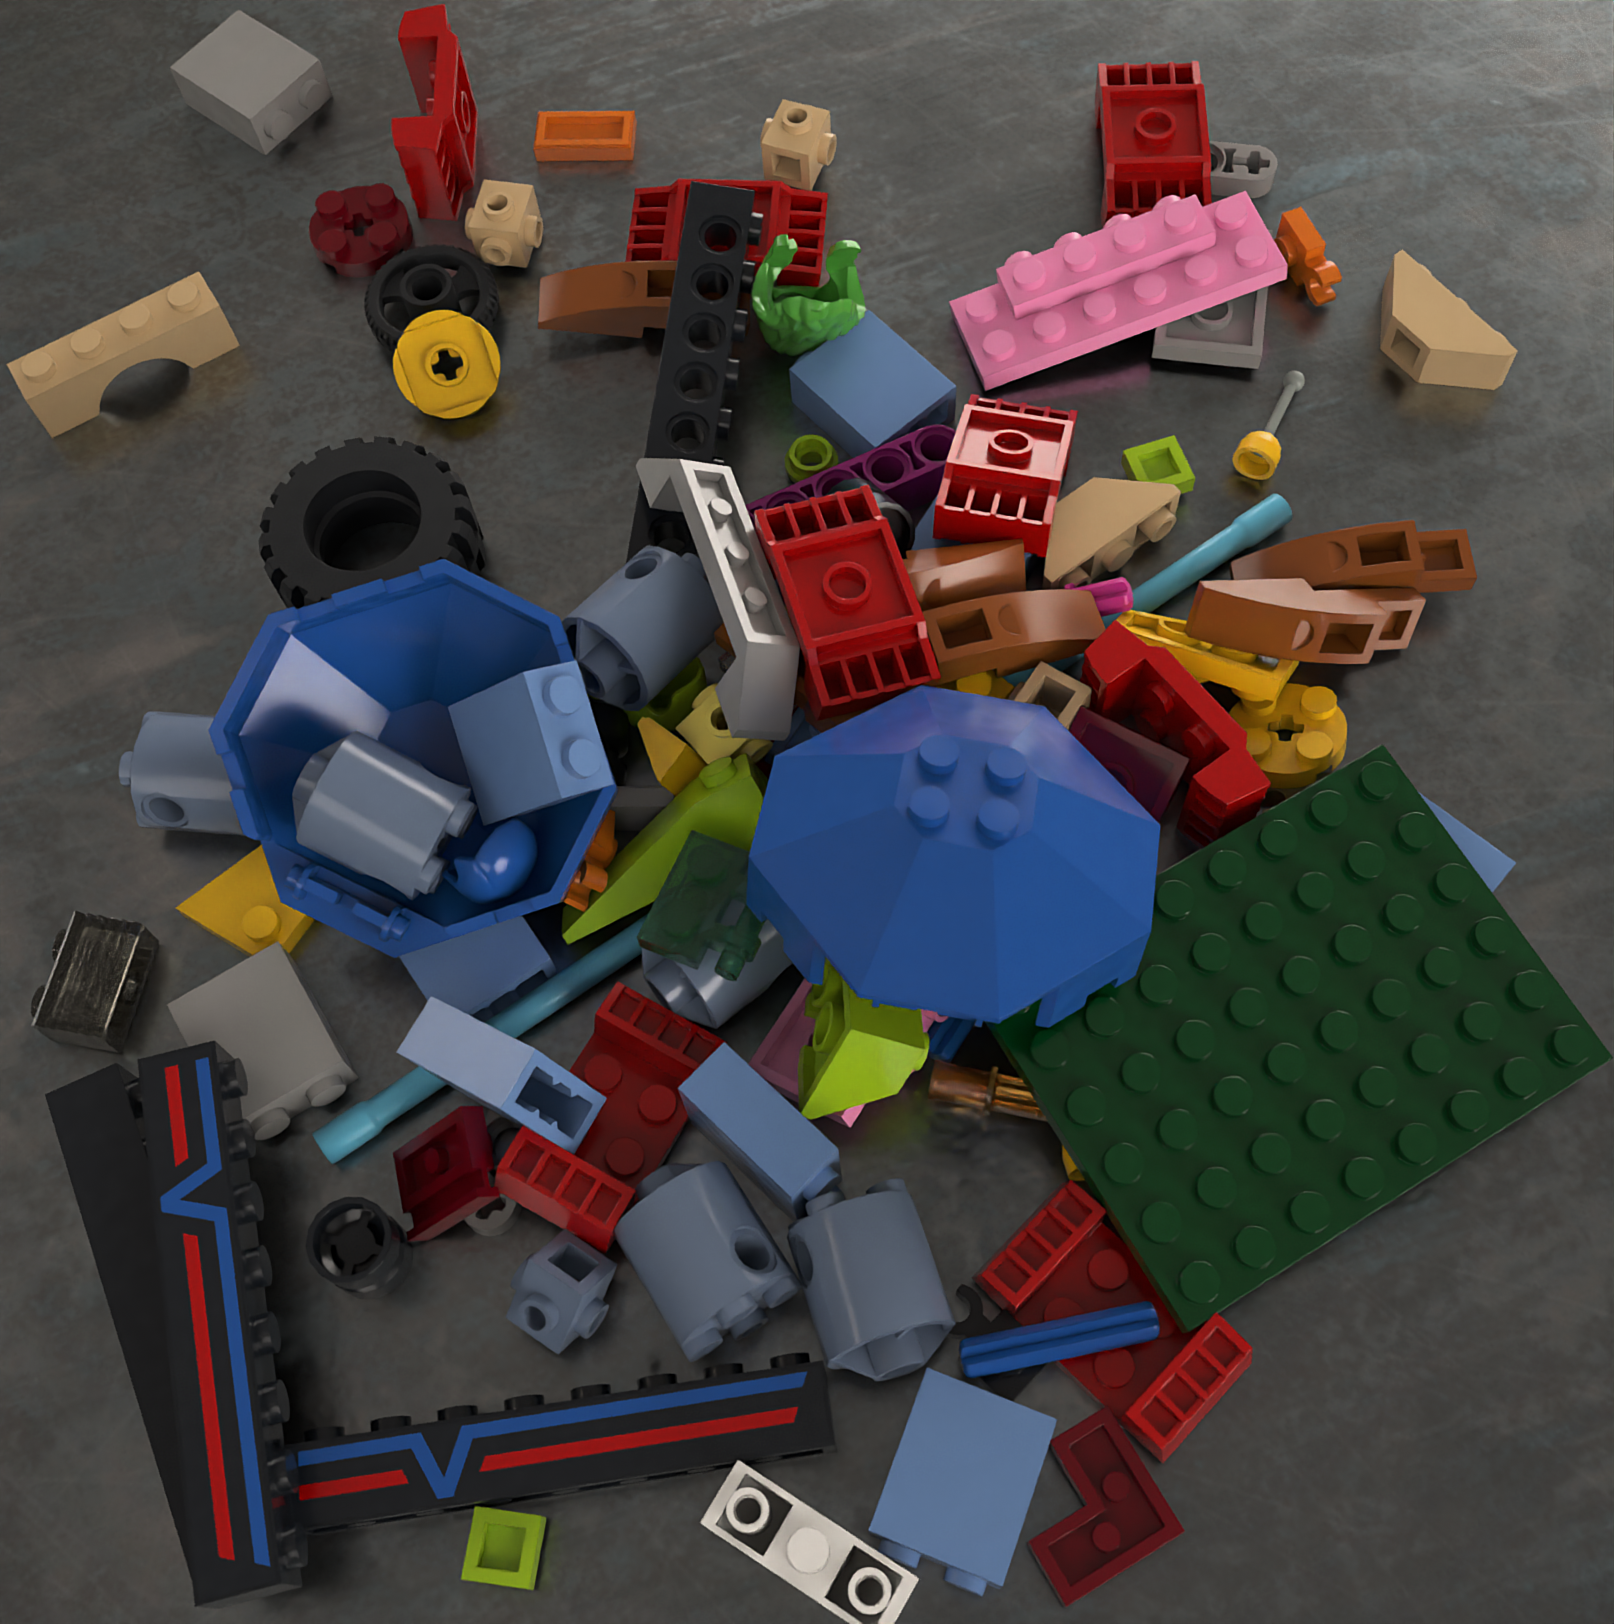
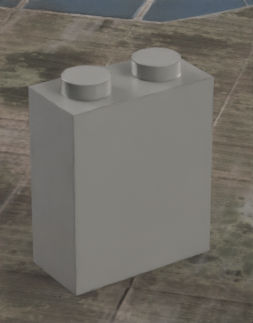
[169,9,333,155]
[167,941,359,1140]

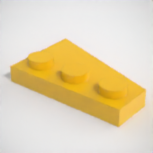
[1116,610,1299,702]
[176,845,315,957]

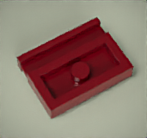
[393,1106,500,1241]

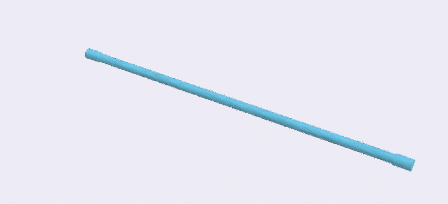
[312,493,1293,1164]

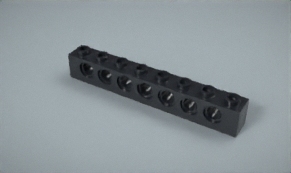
[626,181,763,563]

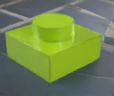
[1121,435,1196,494]
[461,1506,547,1591]

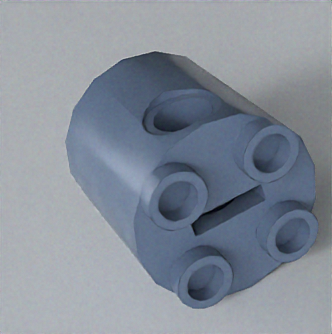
[562,545,724,711]
[119,711,245,836]
[292,731,478,900]
[640,856,793,1029]
[614,1161,803,1362]
[787,1178,956,1381]

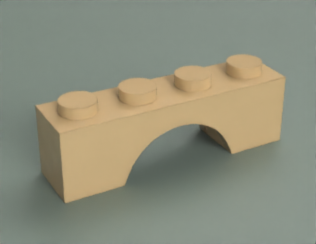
[6,271,240,438]

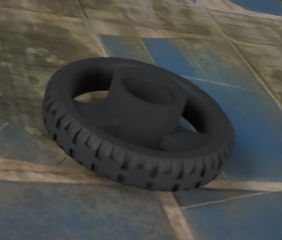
[364,244,499,359]

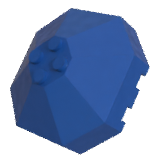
[208,559,618,958]
[746,685,1160,1028]

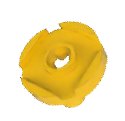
[393,310,501,420]
[1229,683,1347,789]

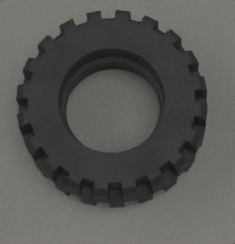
[258,436,486,609]

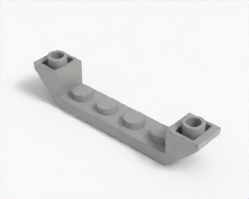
[636,458,800,741]

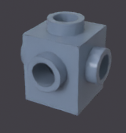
[505,1229,618,1355]

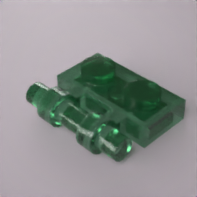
[637,830,766,981]

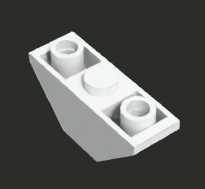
[700,1460,919,1624]

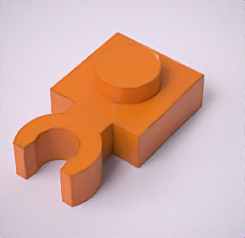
[1274,207,1342,306]
[563,809,618,912]

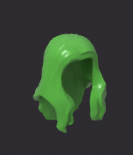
[751,234,866,357]

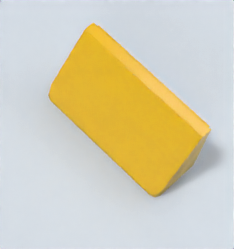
[637,716,708,796]

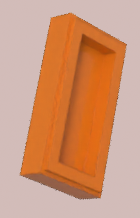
[533,111,637,161]

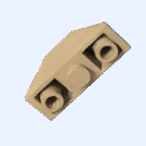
[1380,249,1518,390]
[1042,477,1181,590]

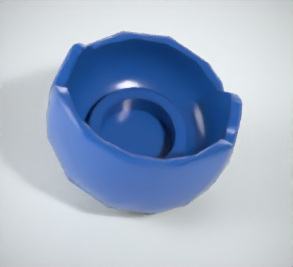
[441,817,538,905]

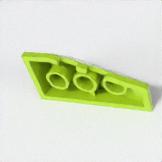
[562,753,769,945]
[798,958,930,1120]

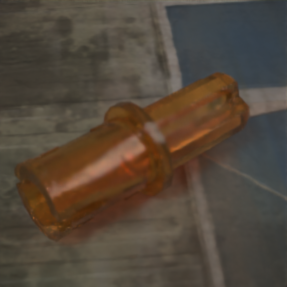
[928,1060,1047,1121]

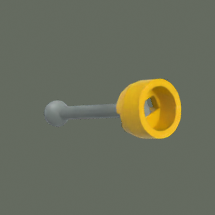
[1232,370,1305,480]

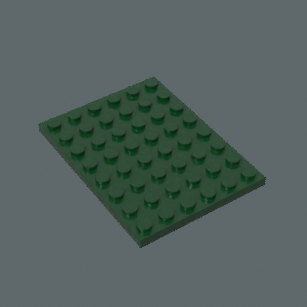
[985,744,1613,1334]

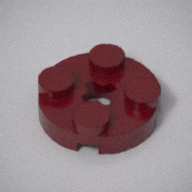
[309,183,413,278]

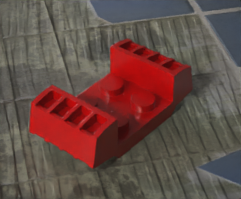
[391,4,478,221]
[1095,61,1212,229]
[625,178,828,287]
[932,394,1078,558]
[754,484,941,721]
[1079,620,1271,849]
[494,981,727,1254]
[972,1180,1253,1464]

